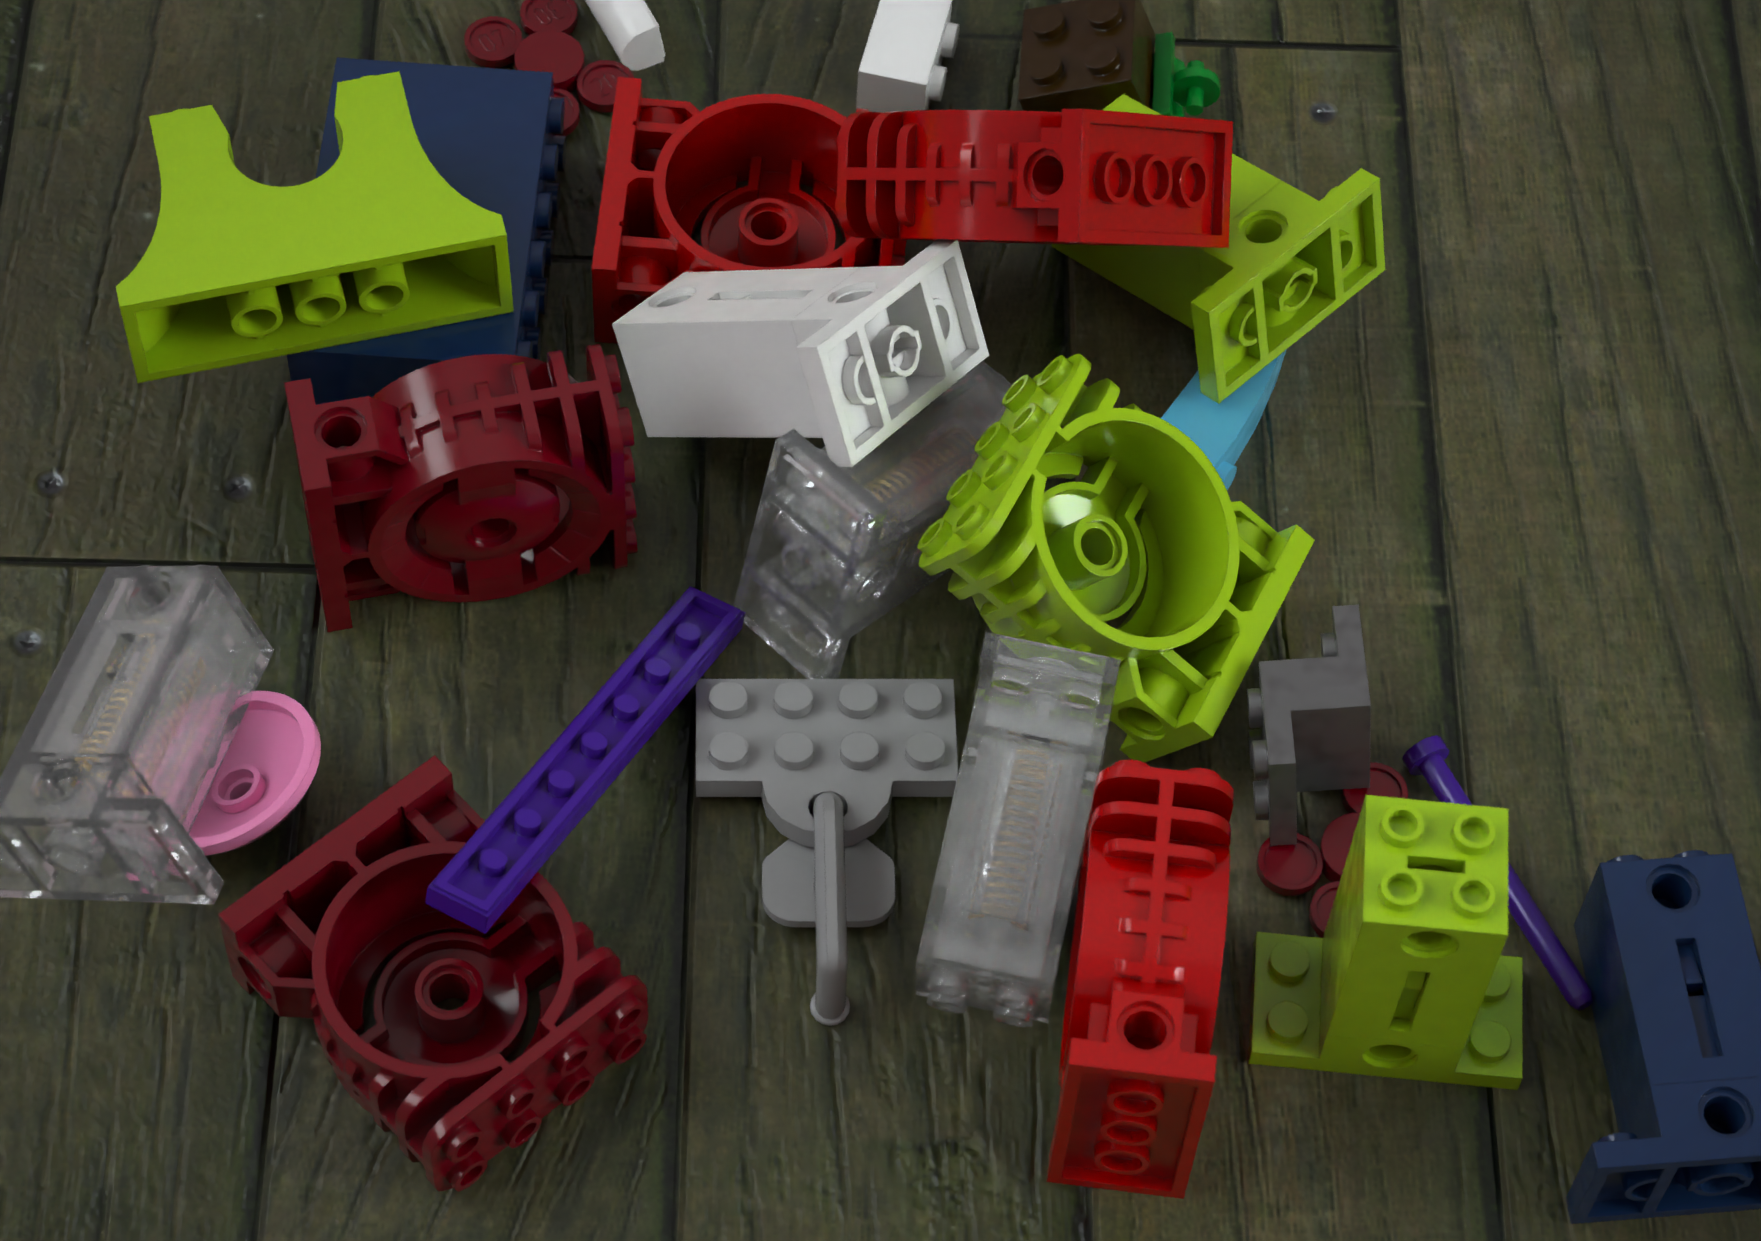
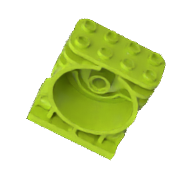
[917,353,1315,763]

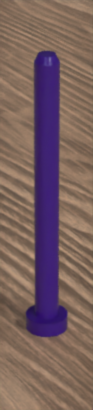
[1402,735,1593,1011]

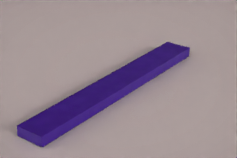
[425,586,746,934]

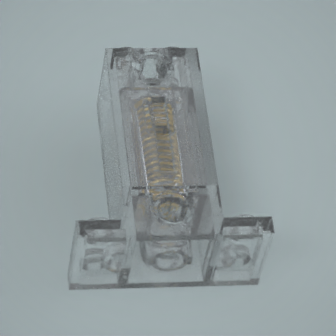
[733,361,1047,679]
[0,565,274,904]
[916,632,1121,1027]

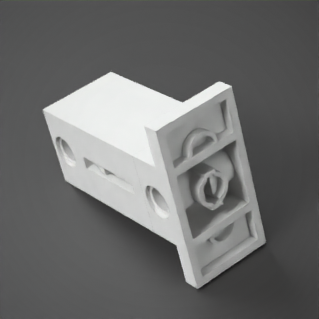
[612,240,989,467]

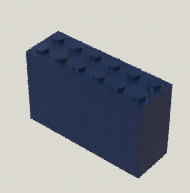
[287,57,567,405]

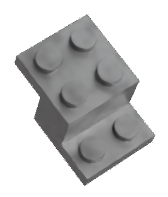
[1247,604,1371,846]

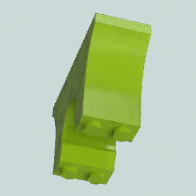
[116,71,514,383]

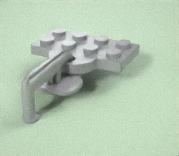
[696,679,959,1026]

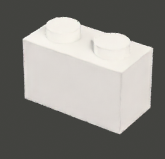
[856,0,960,113]

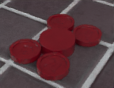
[464,0,634,136]
[1256,762,1408,938]

